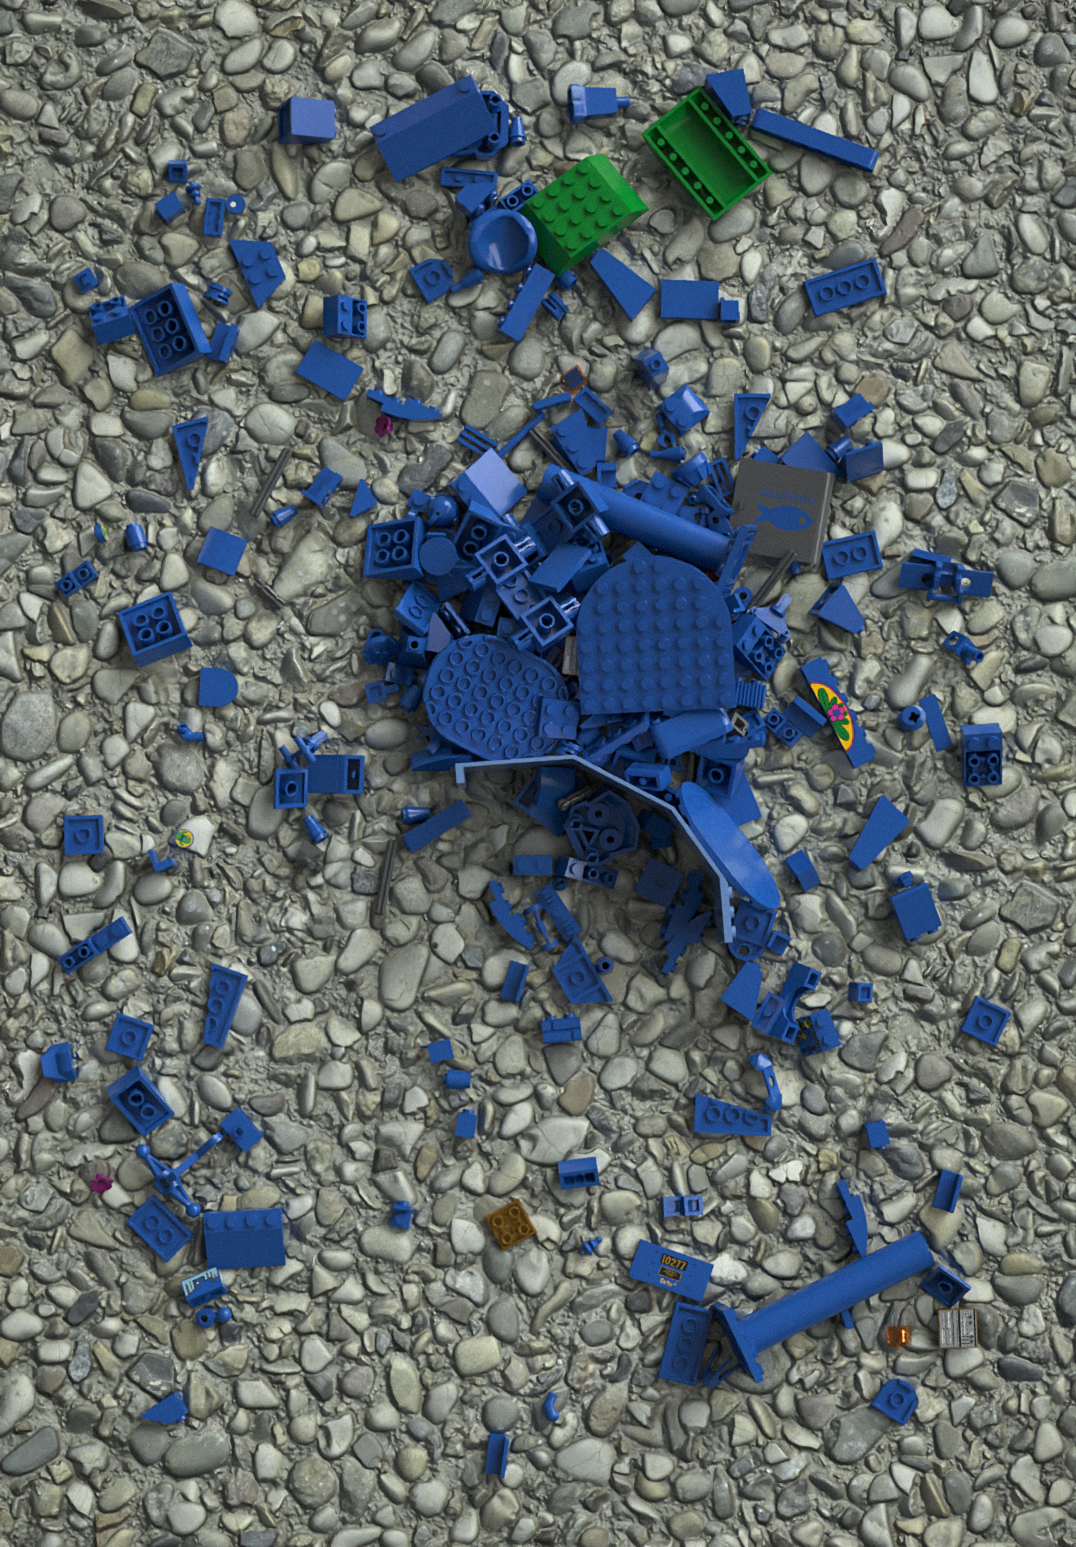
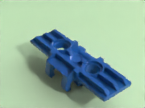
[898,561,994,605]

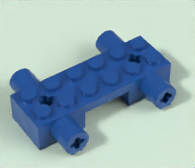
[500,468,610,576]
[463,534,581,654]

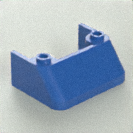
[648,708,733,759]

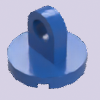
[362,628,400,666]

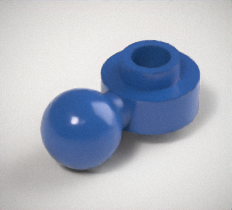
[196,1307,232,1328]

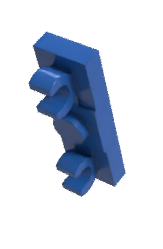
[534,883,582,941]

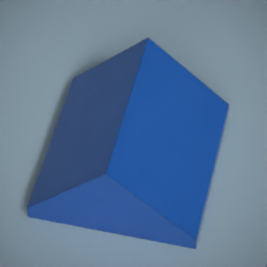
[273,767,308,809]
[919,1261,971,1308]

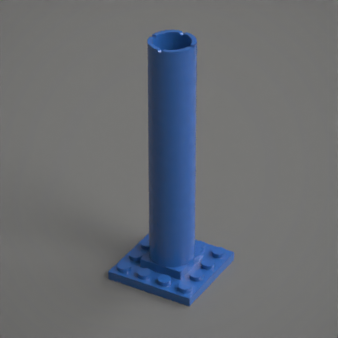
[536,464,759,599]
[711,1231,935,1384]

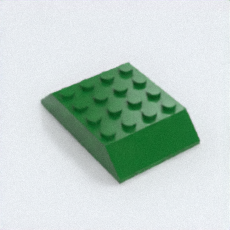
[641,86,773,222]
[518,154,649,277]

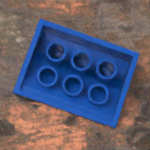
[128,283,213,377]
[203,1207,286,1269]

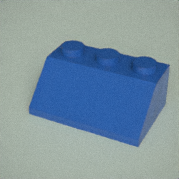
[451,500,504,565]

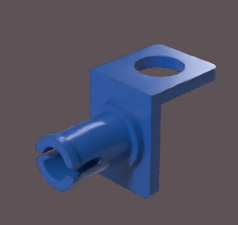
[942,630,984,665]

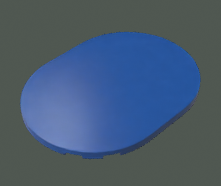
[423,634,570,761]
[676,781,780,913]

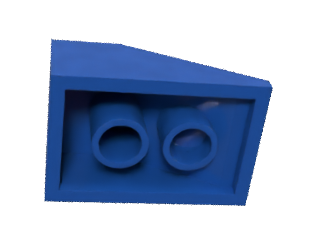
[107,1065,175,1137]

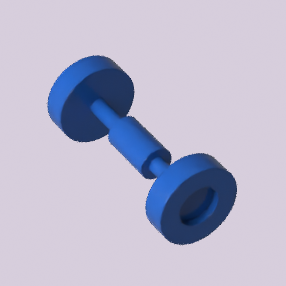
[523,902,559,952]

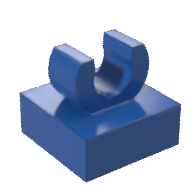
[73,268,99,295]

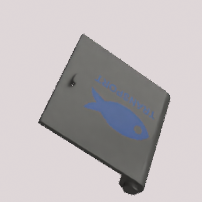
[727,458,835,568]

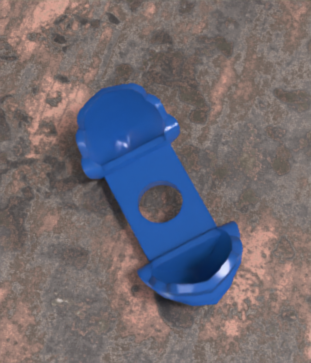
[748,1052,782,1114]

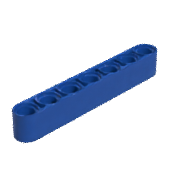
[750,109,879,173]

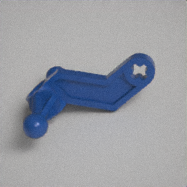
[135,1131,223,1218]

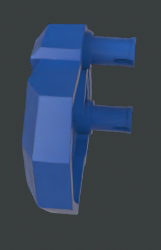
[450,91,509,160]
[563,787,640,866]

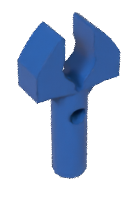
[655,412,676,449]

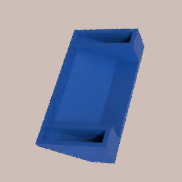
[369,75,498,183]

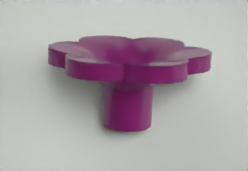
[374,413,393,438]
[89,1174,113,1193]

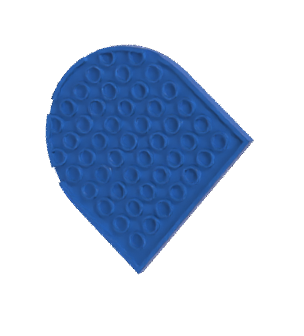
[576,555,736,715]

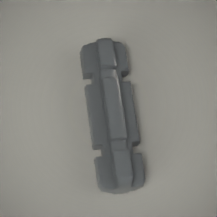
[253,578,286,609]
[557,785,592,811]

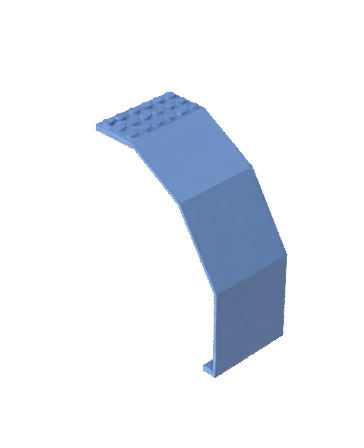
[455,755,736,943]

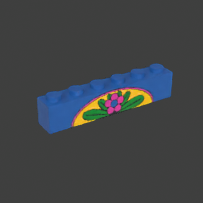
[799,656,876,769]

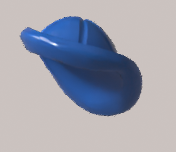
[467,209,537,275]

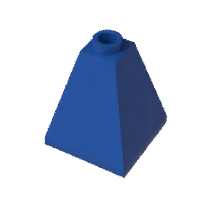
[808,583,865,635]
[395,628,435,670]

